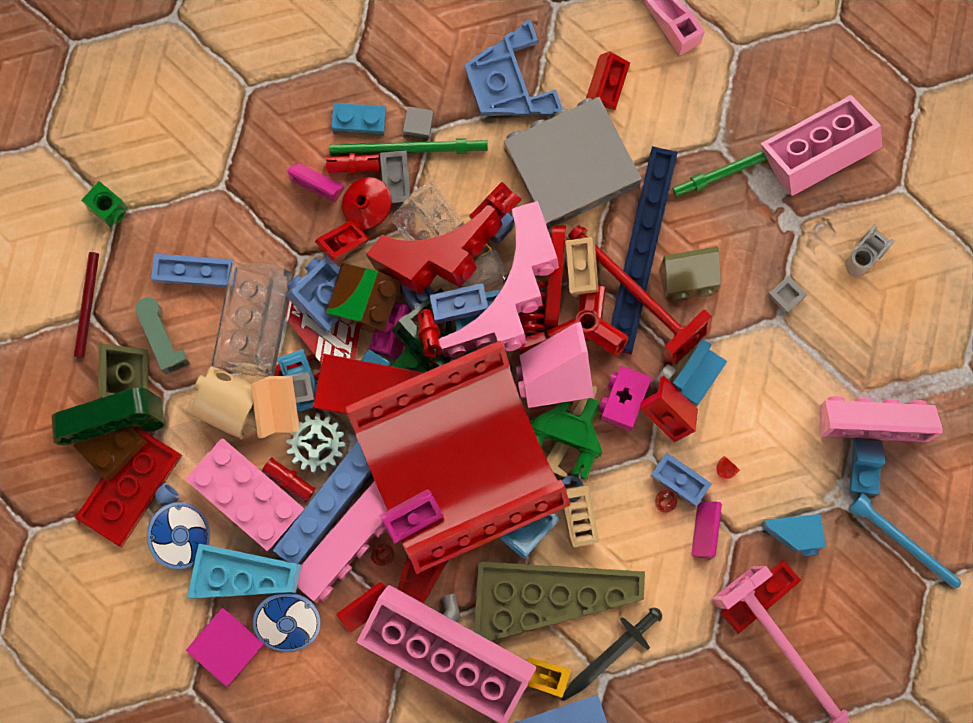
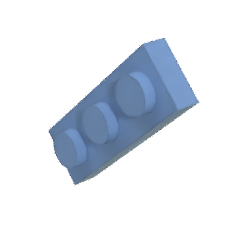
[151,254,236,288]

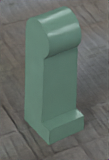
[136,297,191,375]

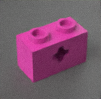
[598,366,652,432]

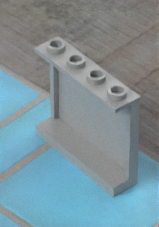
[504,97,642,229]

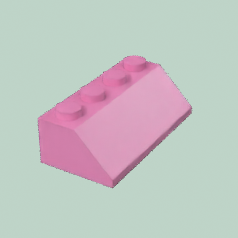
[761,95,882,196]
[820,396,942,442]

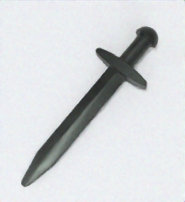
[561,607,662,701]

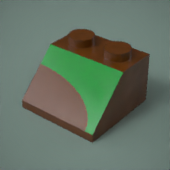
[325,263,401,333]

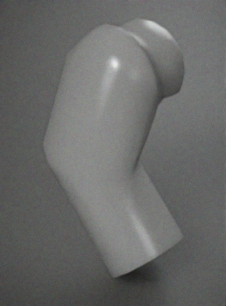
[442,594,460,623]

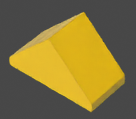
[527,657,571,698]

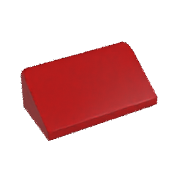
[586,51,630,110]
[336,582,386,632]

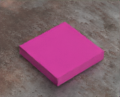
[185,607,265,687]

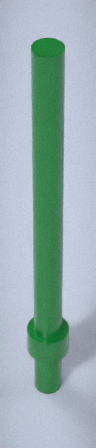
[330,138,488,155]
[672,150,767,197]

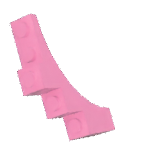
[439,201,559,358]

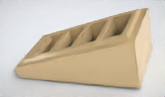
[564,485,599,547]

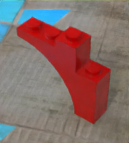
[366,205,503,295]

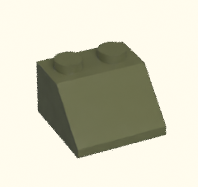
[659,246,721,302]

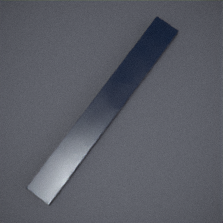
[611,146,678,354]

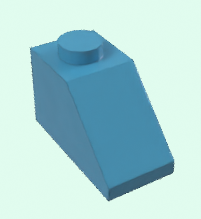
[762,514,826,557]

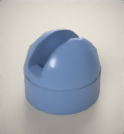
[155,483,180,507]

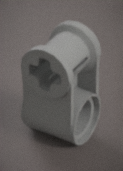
[845,224,895,277]

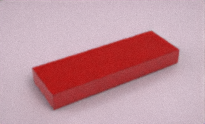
[720,559,802,634]

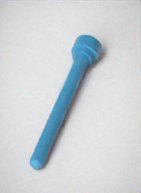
[848,493,961,588]

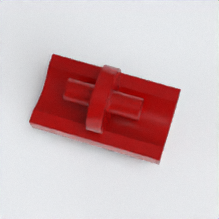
[469,182,521,220]

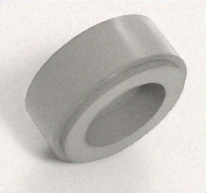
[651,363,676,389]

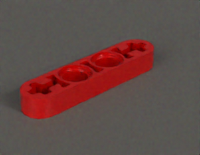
[544,225,566,327]

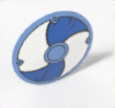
[147,502,210,569]
[253,593,321,652]

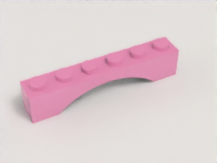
[643,0,705,56]

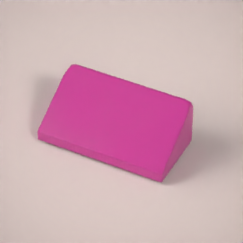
[287,163,344,202]
[368,302,414,360]
[379,489,444,544]
[691,501,722,560]

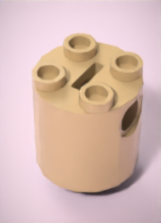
[186,366,257,440]

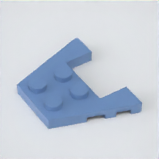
[464,19,563,116]

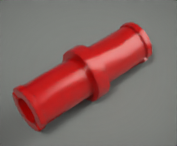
[326,153,381,174]
[417,309,442,358]
[262,457,316,503]

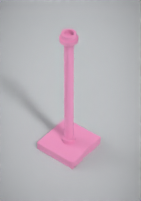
[711,566,850,723]

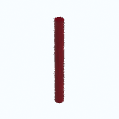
[74,252,99,358]

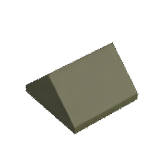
[98,343,148,399]

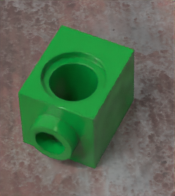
[81,181,128,227]

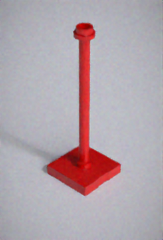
[568,225,712,367]

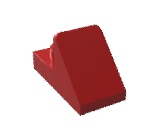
[315,220,369,267]

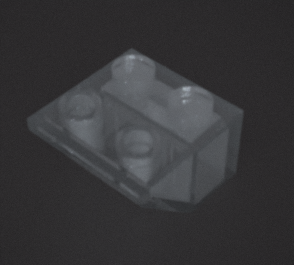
[390,180,464,241]

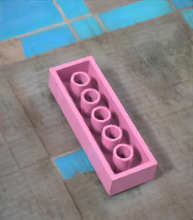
[356,585,536,723]

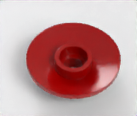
[342,177,392,230]

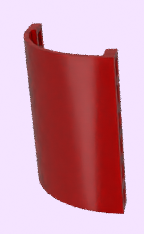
[345,341,570,574]

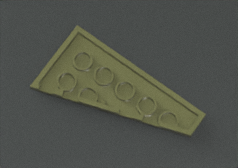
[474,562,645,641]

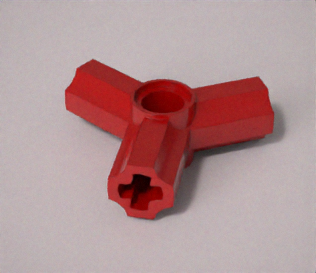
[547,285,629,357]

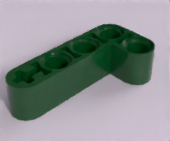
[51,388,165,446]

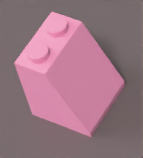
[516,322,594,408]

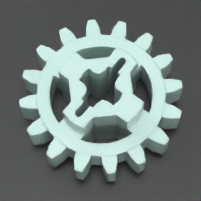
[286,413,346,474]

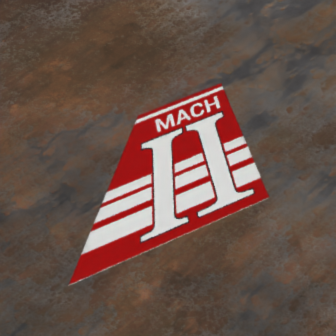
[284,276,360,364]

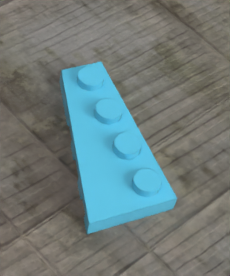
[187,544,302,599]

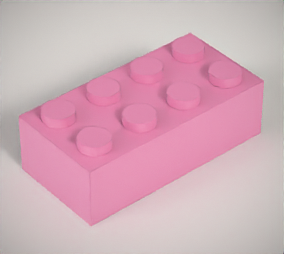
[185,438,304,554]

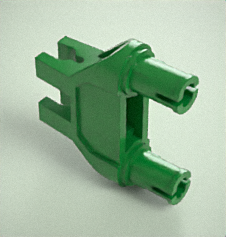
[530,398,603,480]

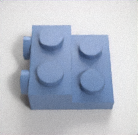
[284,256,340,332]

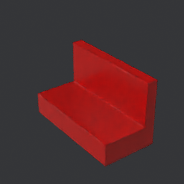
[640,376,698,442]

